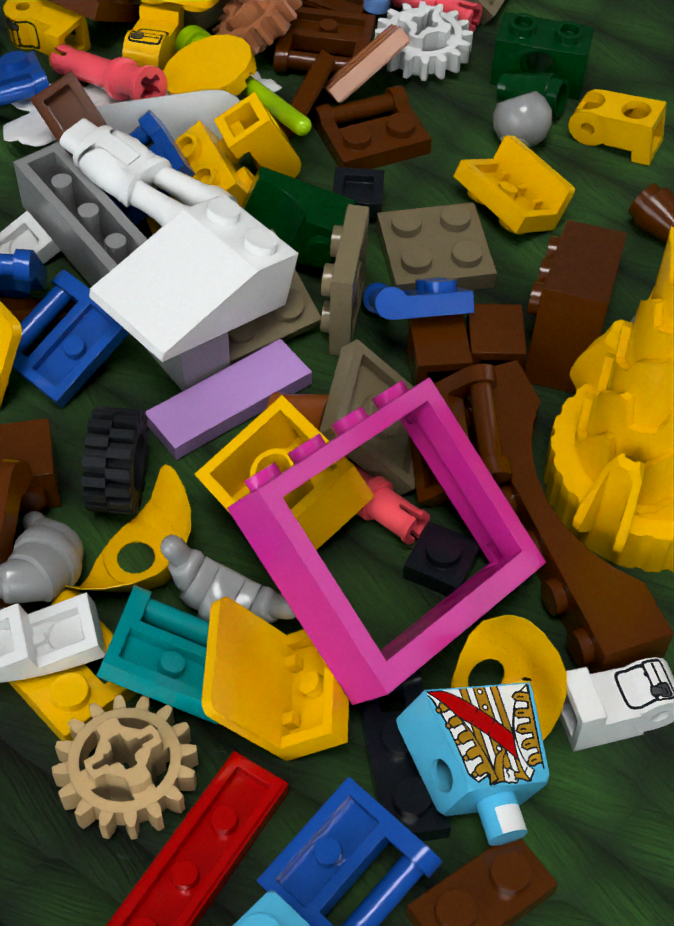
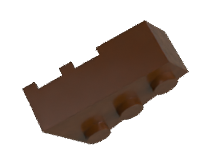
[524,220,627,394]

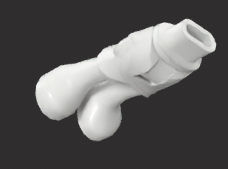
[59,118,238,227]

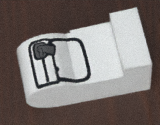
[560,657,674,752]

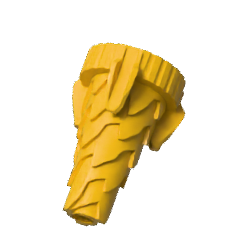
[544,226,674,573]

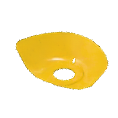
[65,464,191,593]
[451,615,567,740]

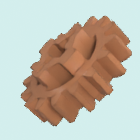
[212,0,303,55]

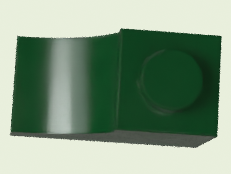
[242,166,355,272]

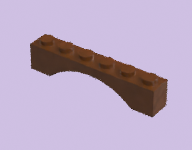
[463,360,674,674]

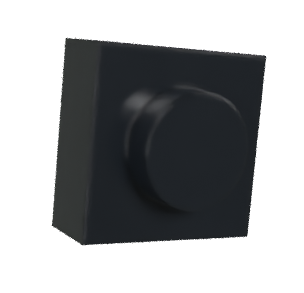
[333,167,385,219]
[403,521,481,596]

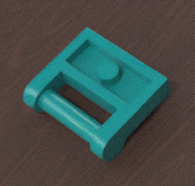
[96,585,218,724]

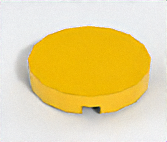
[163,34,257,96]

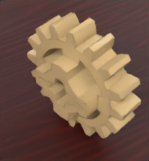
[52,695,199,840]

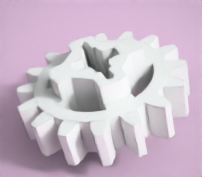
[374,1,473,81]

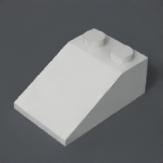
[89,194,299,362]

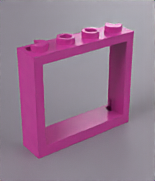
[227,377,546,705]

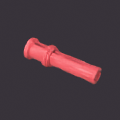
[50,44,167,101]

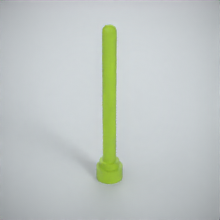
[175,25,312,136]

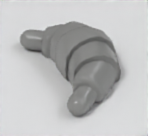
[0,511,84,604]
[160,535,296,623]

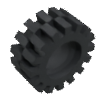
[81,406,149,515]

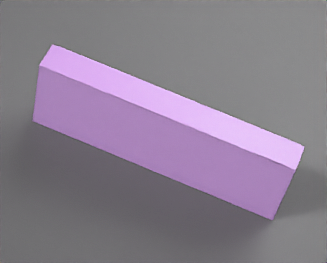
[145,339,312,460]

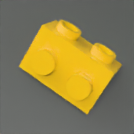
[453,135,575,235]

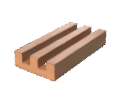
[323,24,410,103]

